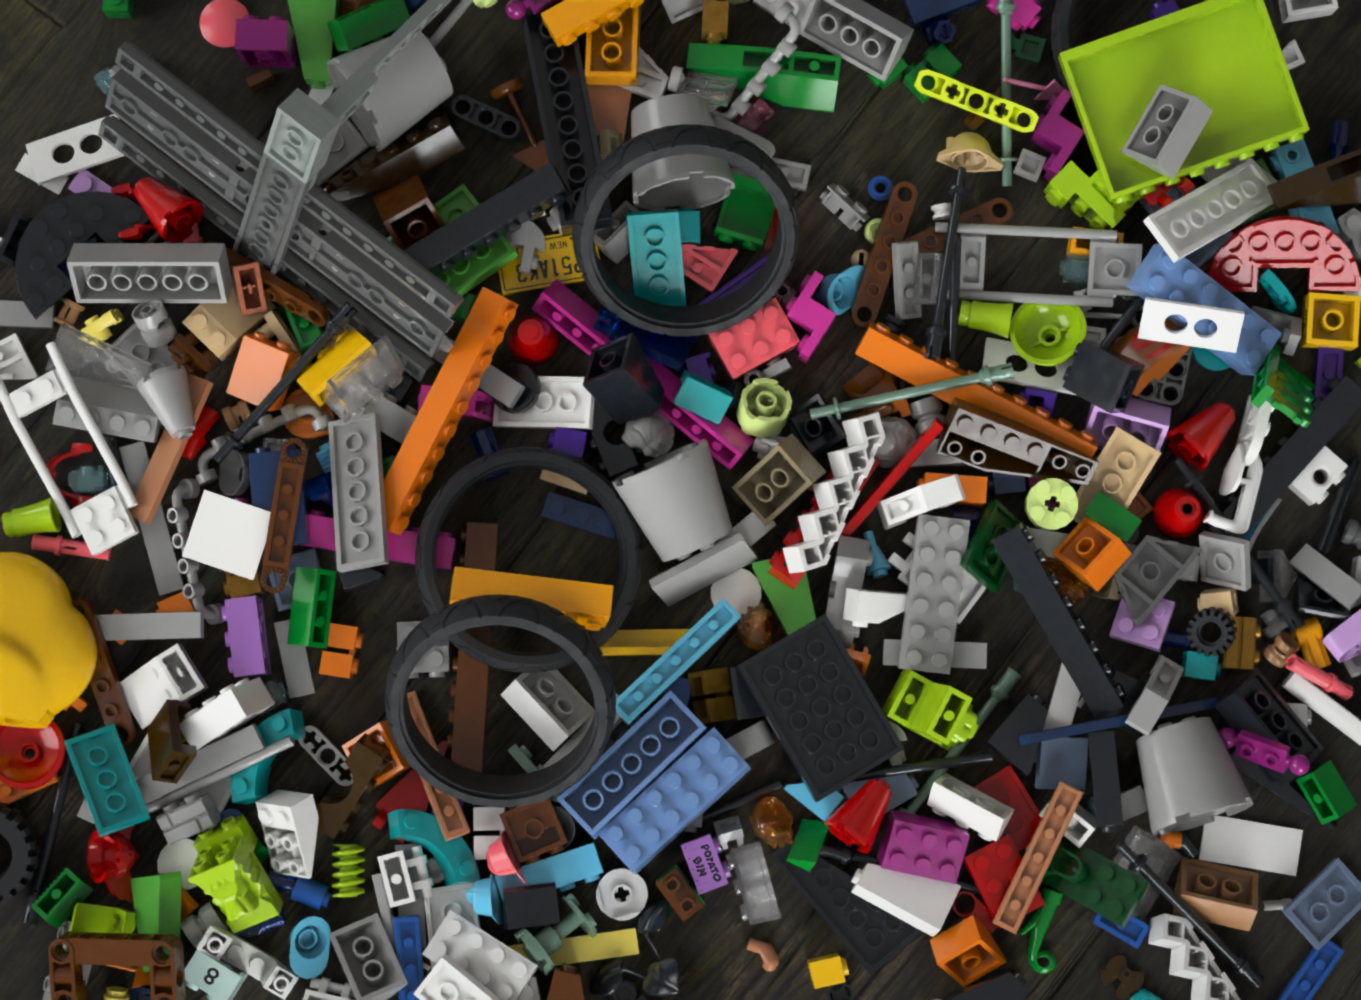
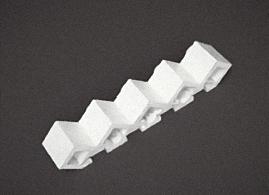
[783,412,885,574]
[1148,913,1241,1000]

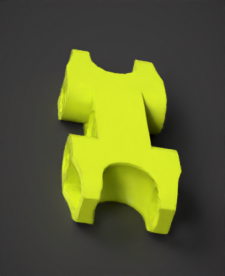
[914,70,1039,132]

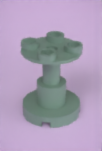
[514,893,597,975]

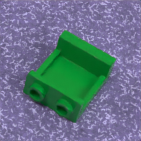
[714,173,775,251]

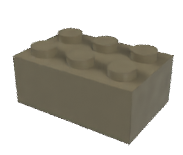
[732,433,826,526]

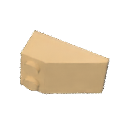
[182,286,277,362]

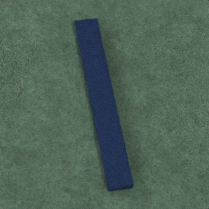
[1018,698,1217,746]

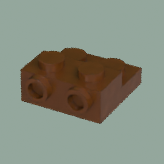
[499,798,568,865]

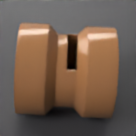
[221,400,252,432]
[1263,632,1300,668]

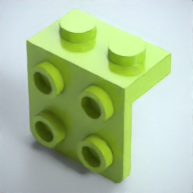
[66,902,136,952]

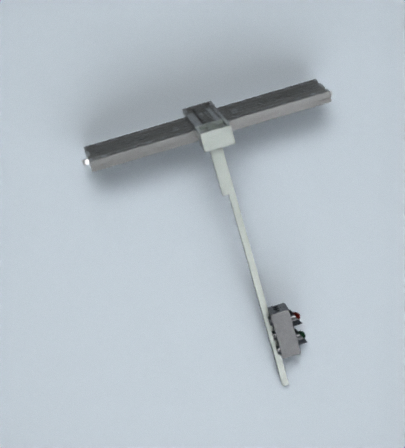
[98,0,464,382]

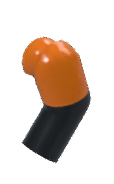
[1160,831,1198,859]

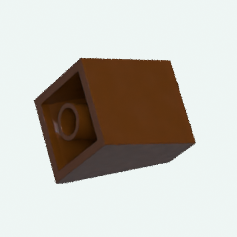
[373,174,446,251]
[547,963,587,1000]

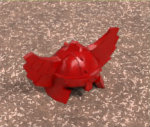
[86,824,140,903]

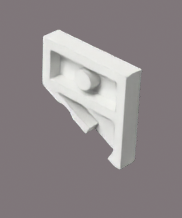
[619,47,669,99]
[0,333,39,380]

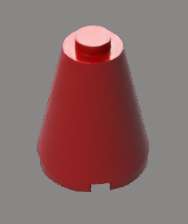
[134,177,203,243]
[508,315,559,366]
[1166,402,1236,471]
[825,778,892,853]

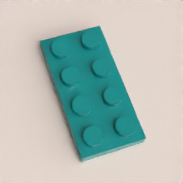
[627,209,687,306]
[64,723,150,837]

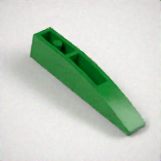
[686,43,842,113]

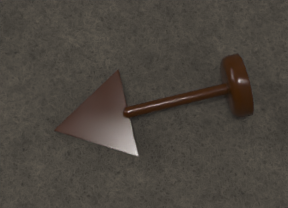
[489,77,549,171]

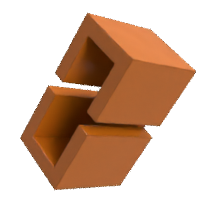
[319,623,364,679]

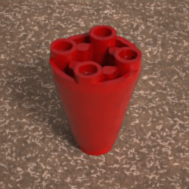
[1153,487,1204,538]

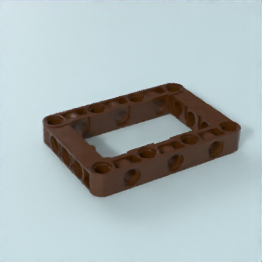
[48,932,186,1000]

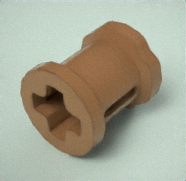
[53,298,85,331]

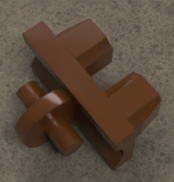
[168,332,217,379]

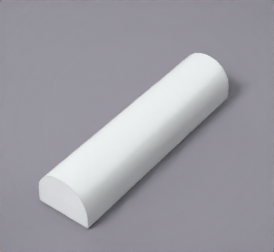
[1282,671,1361,746]

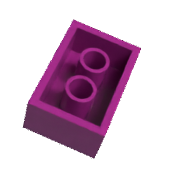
[235,15,297,68]
[877,809,970,884]

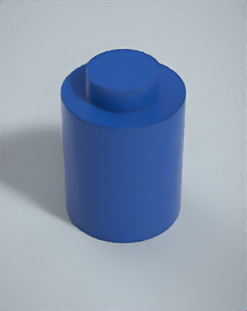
[290,877,332,911]

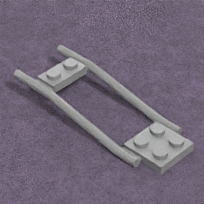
[932,222,1143,307]

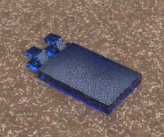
[593,307,698,372]

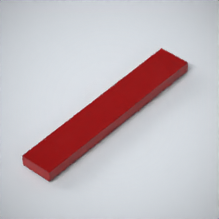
[838,417,943,540]

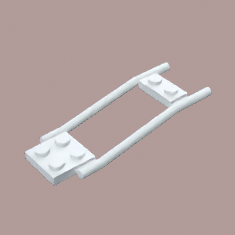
[0,341,140,556]

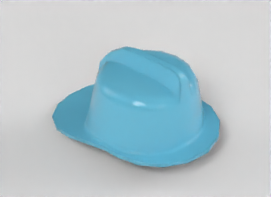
[816,265,864,315]
[466,874,503,925]
[289,916,331,979]

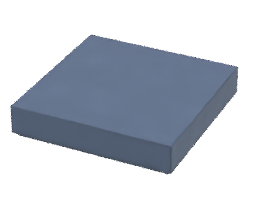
[269,548,321,612]
[1035,737,1088,790]

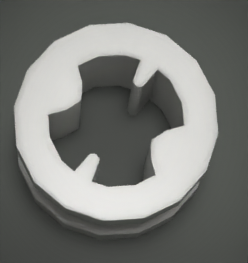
[931,203,951,220]

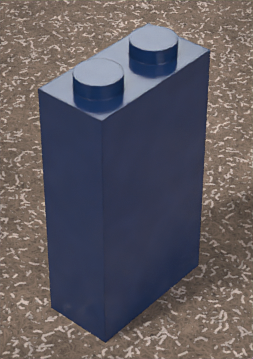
[248,445,310,548]

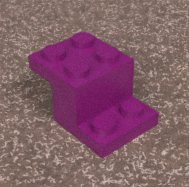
[1030,88,1084,182]

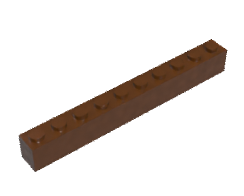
[447,522,500,773]

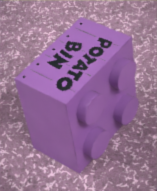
[681,833,731,895]

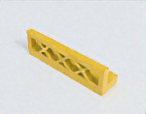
[600,629,690,656]

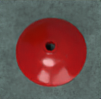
[0,721,66,790]

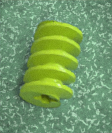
[332,844,365,897]

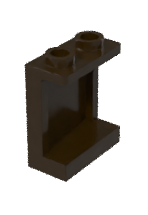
[147,699,197,784]

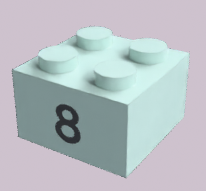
[184,949,248,1000]

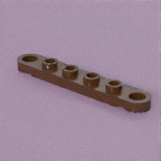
[850,181,917,328]
[891,198,1012,274]
[206,240,331,327]
[260,438,308,593]
[72,598,137,747]

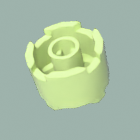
[736,378,792,438]
[1025,478,1078,531]

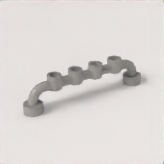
[707,1,800,121]
[195,403,333,486]
[167,478,224,625]

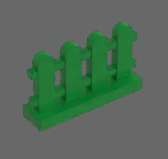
[1251,343,1315,428]

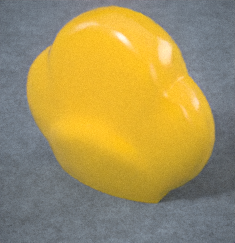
[0,552,98,728]

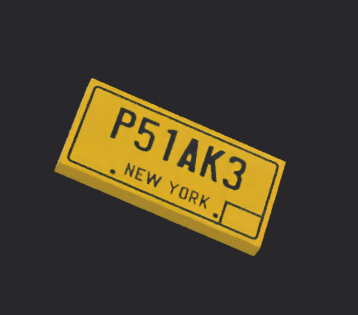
[498,230,600,296]

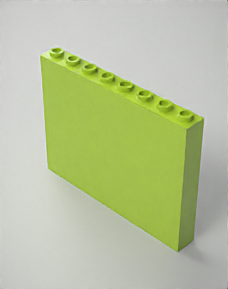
[1058,0,1310,204]

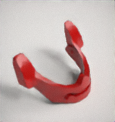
[111,183,156,240]
[44,443,93,507]

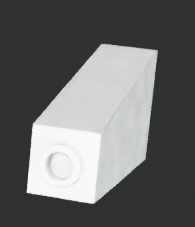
[851,863,961,937]

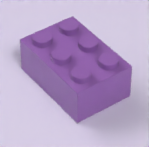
[221,595,272,679]

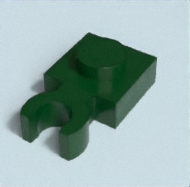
[999,33,1047,66]

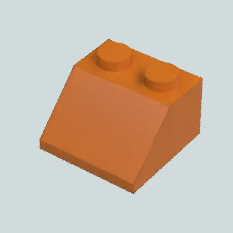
[1052,516,1132,592]
[342,720,411,787]
[930,915,1007,987]

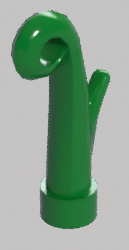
[1020,887,1064,974]

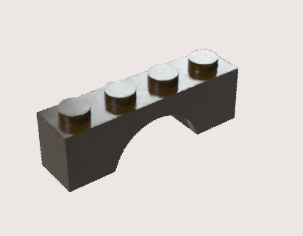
[316,733,391,839]

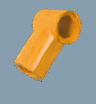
[1291,616,1331,669]

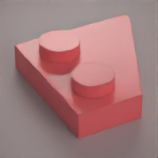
[682,244,738,293]

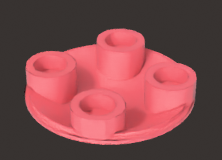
[200,0,249,48]

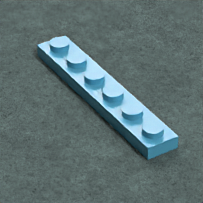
[616,598,741,725]

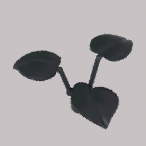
[590,897,680,997]

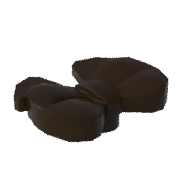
[1100,954,1144,999]

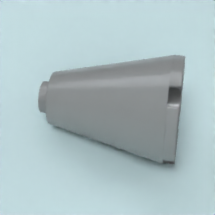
[136,365,196,440]

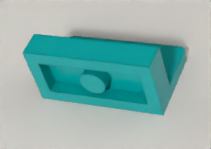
[674,370,733,424]

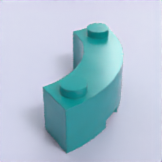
[231,708,306,805]
[388,809,480,886]

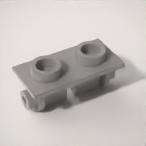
[819,183,871,232]

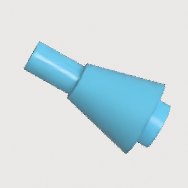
[863,531,892,579]

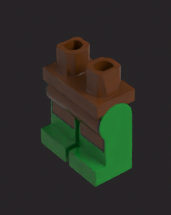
[655,864,706,922]

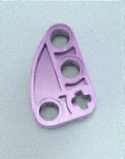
[1322,609,1361,662]

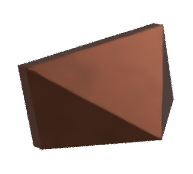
[232,261,267,316]

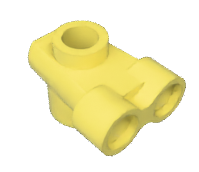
[81,308,124,346]

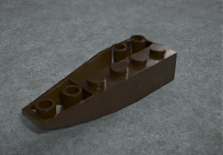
[319,103,465,201]
[1267,149,1361,210]
[936,397,1099,485]

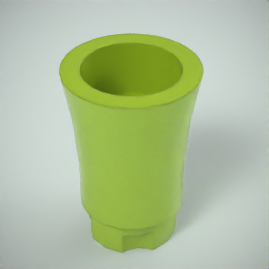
[958,300,1014,338]
[2,497,62,537]

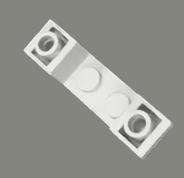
[877,474,966,530]
[196,925,299,1000]

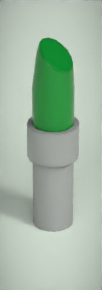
[1262,898,1293,911]

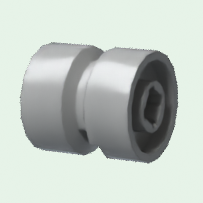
[131,299,177,348]
[909,396,946,437]
[181,901,229,948]

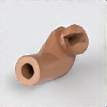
[746,938,779,972]

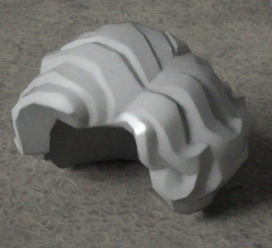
[622,411,675,458]
[874,416,918,468]

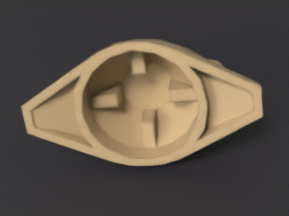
[936,132,1003,172]

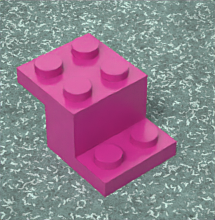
[785,271,836,364]

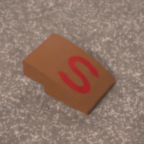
[1109,318,1192,397]

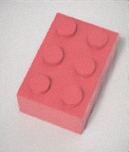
[708,297,801,381]

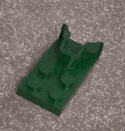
[1041,835,1150,928]

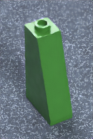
[288,0,339,89]
[751,559,816,636]
[130,871,182,972]

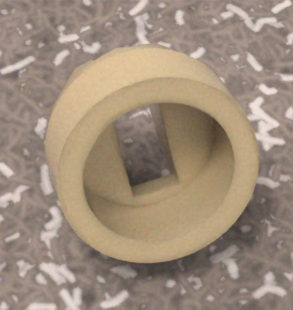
[851,249,869,268]

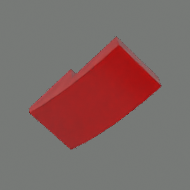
[182,405,219,460]

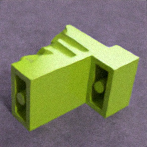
[1043,161,1144,230]
[882,669,979,751]
[188,814,283,934]

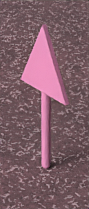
[1003,77,1071,100]

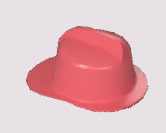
[486,831,527,884]

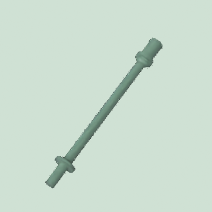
[996,0,1018,186]
[809,362,1014,420]
[898,667,1022,814]

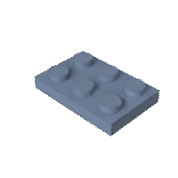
[1282,858,1361,950]

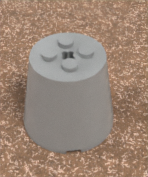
[327,31,453,151]
[631,93,735,211]
[612,439,733,562]
[1136,716,1254,836]

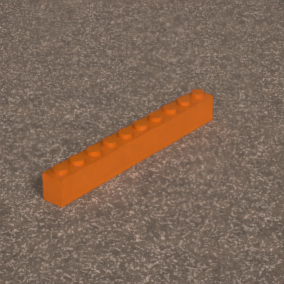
[384,287,518,536]
[855,322,1098,457]

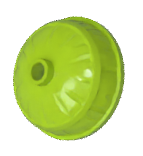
[1009,303,1087,366]

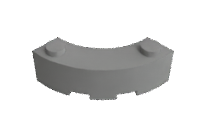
[825,535,874,647]

